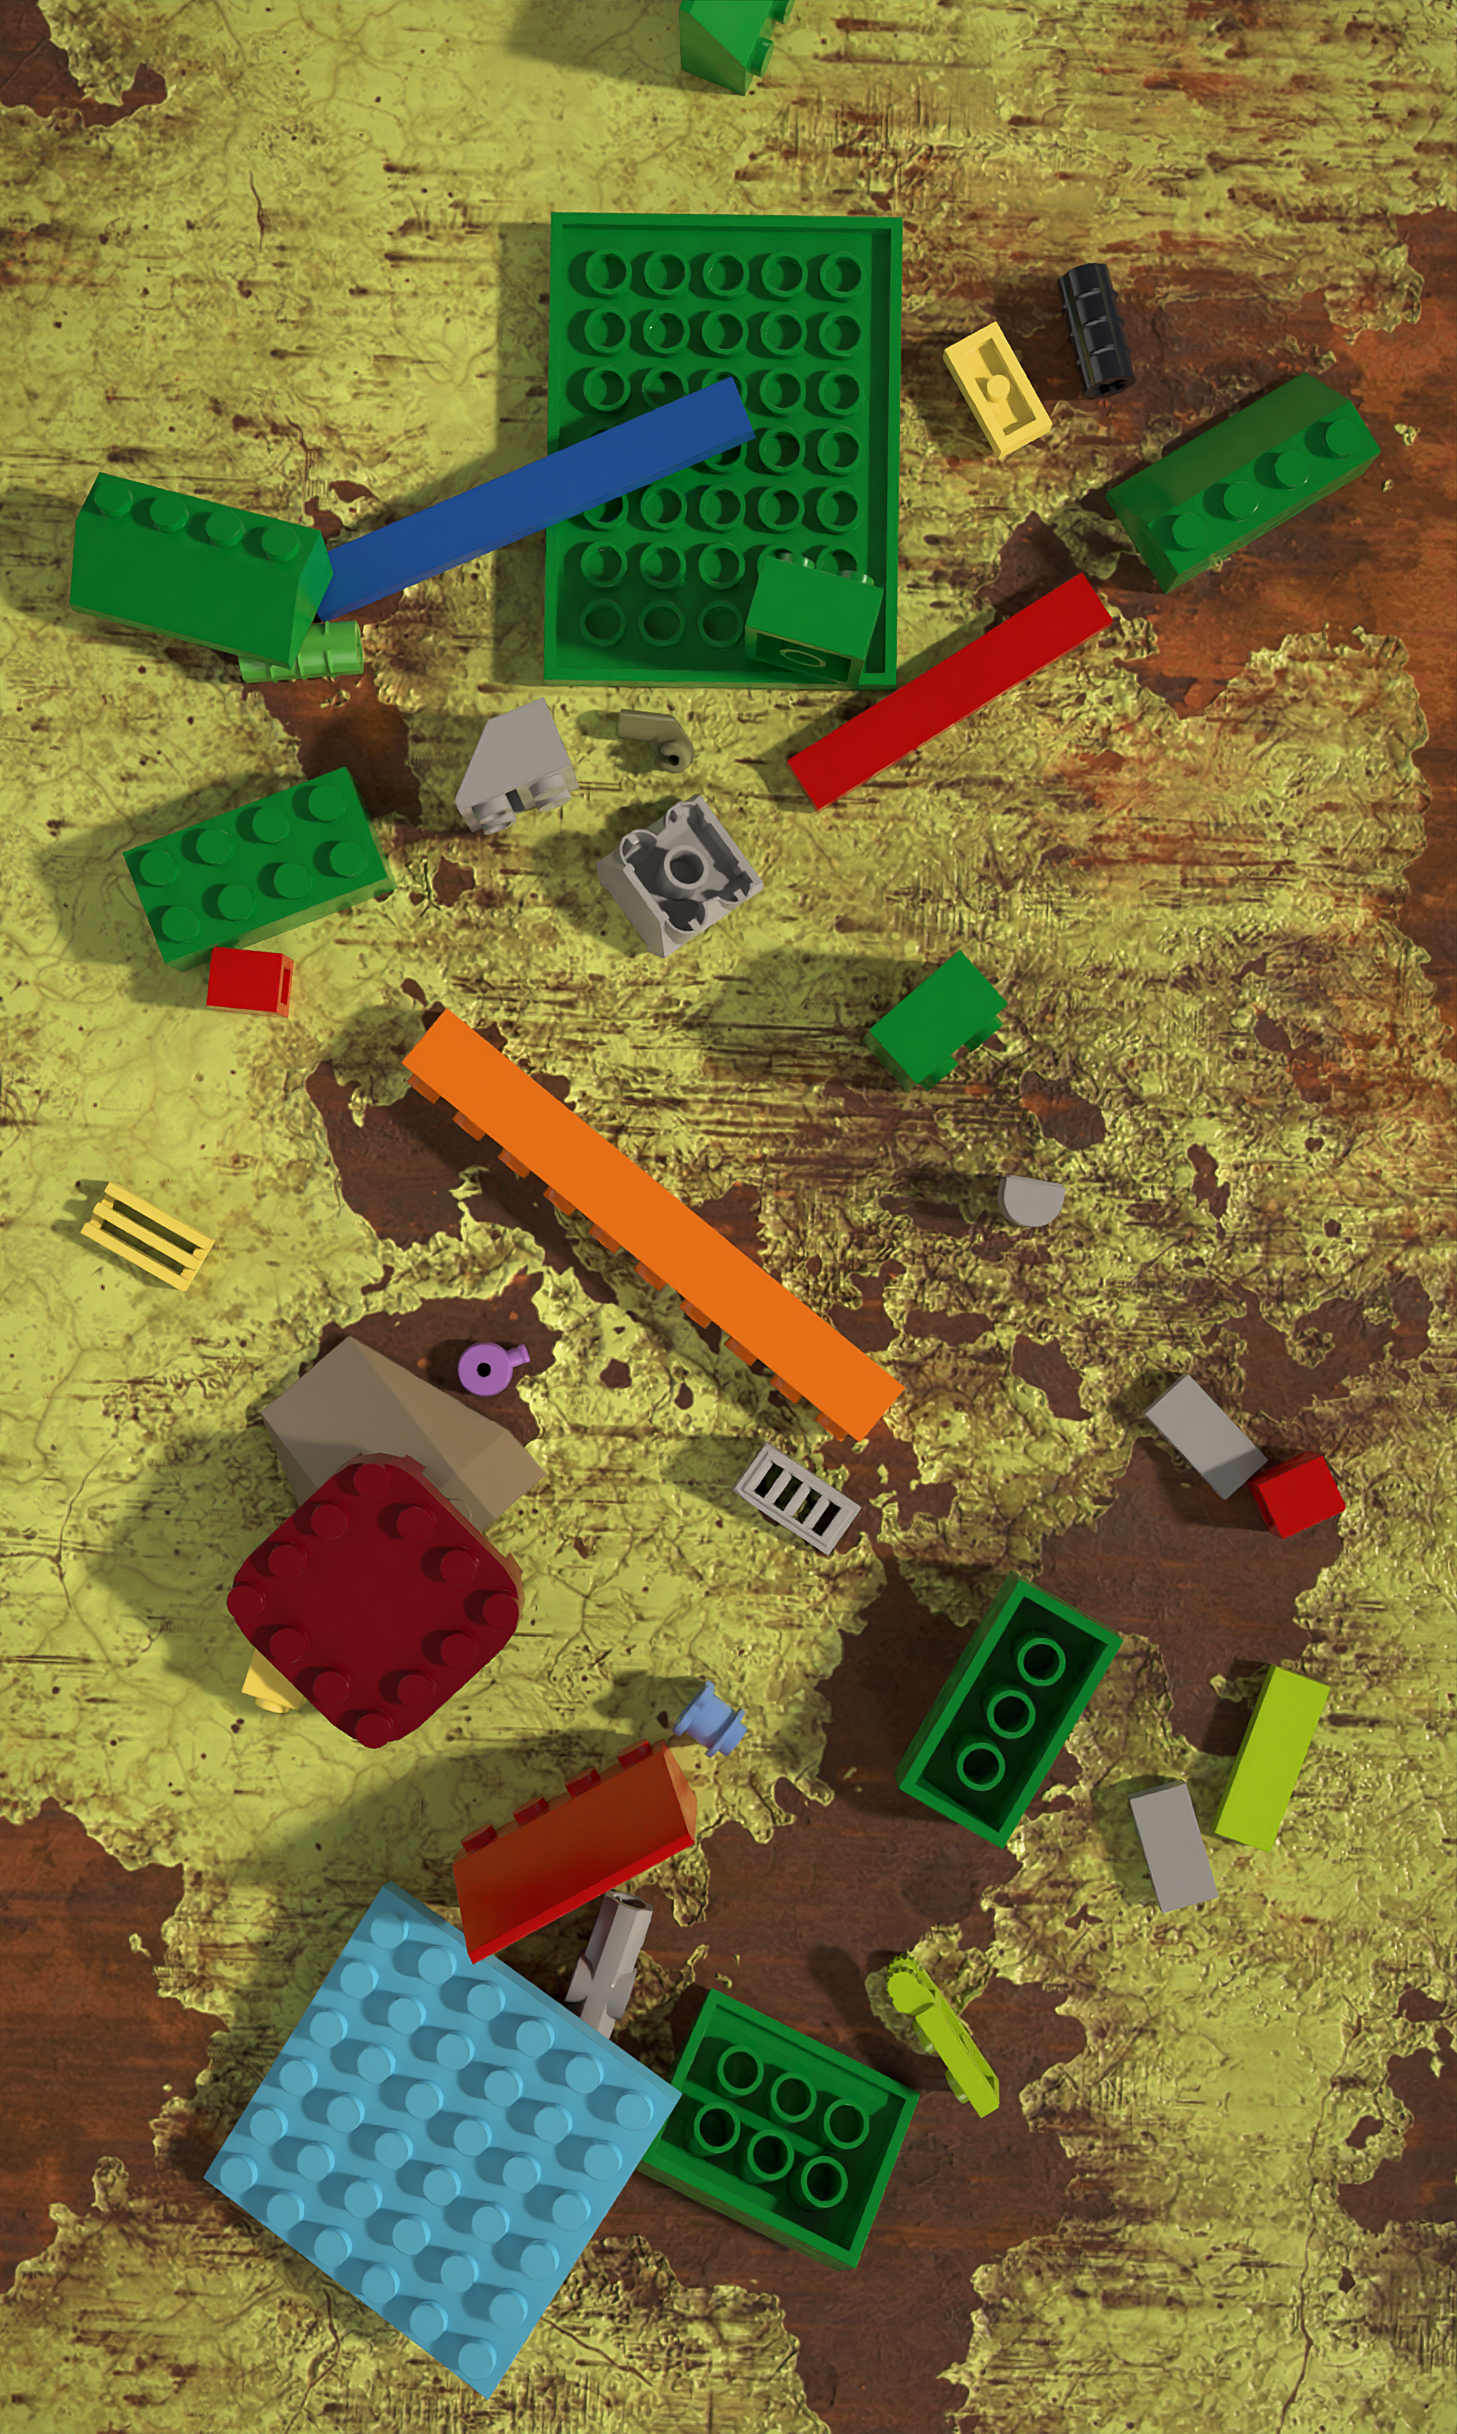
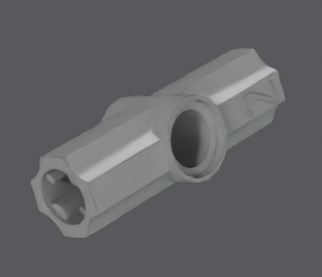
[564,1890,653,2039]

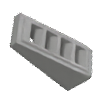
[732,1440,862,1555]

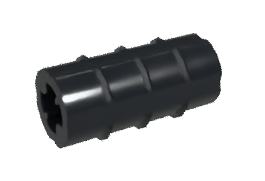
[1057,263,1136,399]

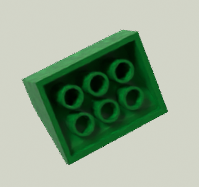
[635,1988,921,2272]

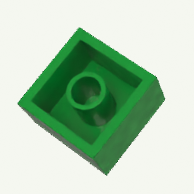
[744,553,884,689]
[862,950,1008,1093]

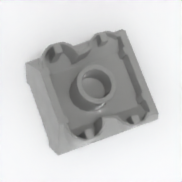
[596,794,764,958]

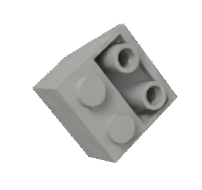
[455,697,579,834]

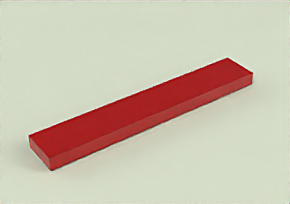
[786,572,1113,814]

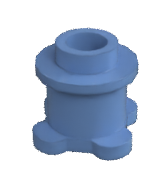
[672,1680,747,1758]

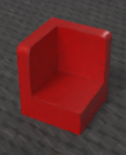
[206,947,294,1018]
[1246,1451,1346,1539]

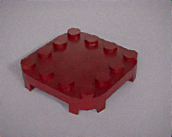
[226,1452,525,1749]

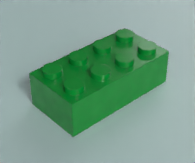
[122,767,398,972]
[893,1570,1124,1849]

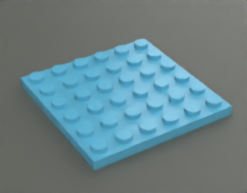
[203,1880,682,2399]

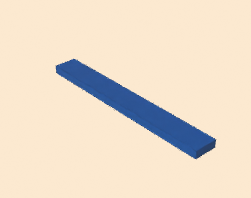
[317,376,756,622]

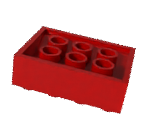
[452,1738,697,1965]

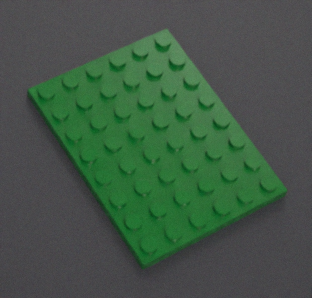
[543,212,903,691]

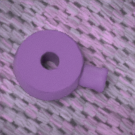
[457,1341,530,1397]

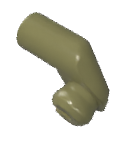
[618,709,695,774]

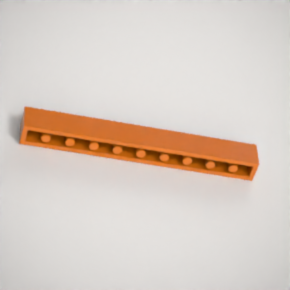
[401,1008,905,1443]

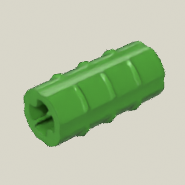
[238,620,364,683]

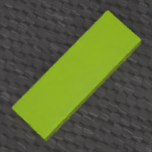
[1210,1663,1331,1853]

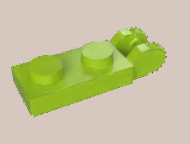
[886,1953,1000,2118]

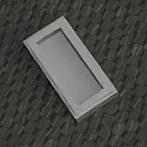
[1142,1373,1268,1500]
[1126,1779,1219,1913]

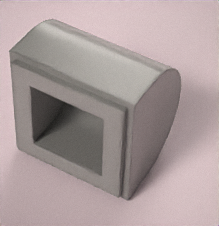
[997,1175,1066,1227]

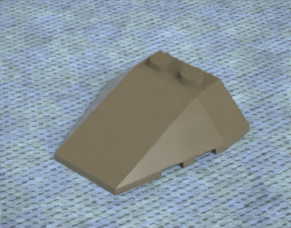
[260,1335,547,1533]

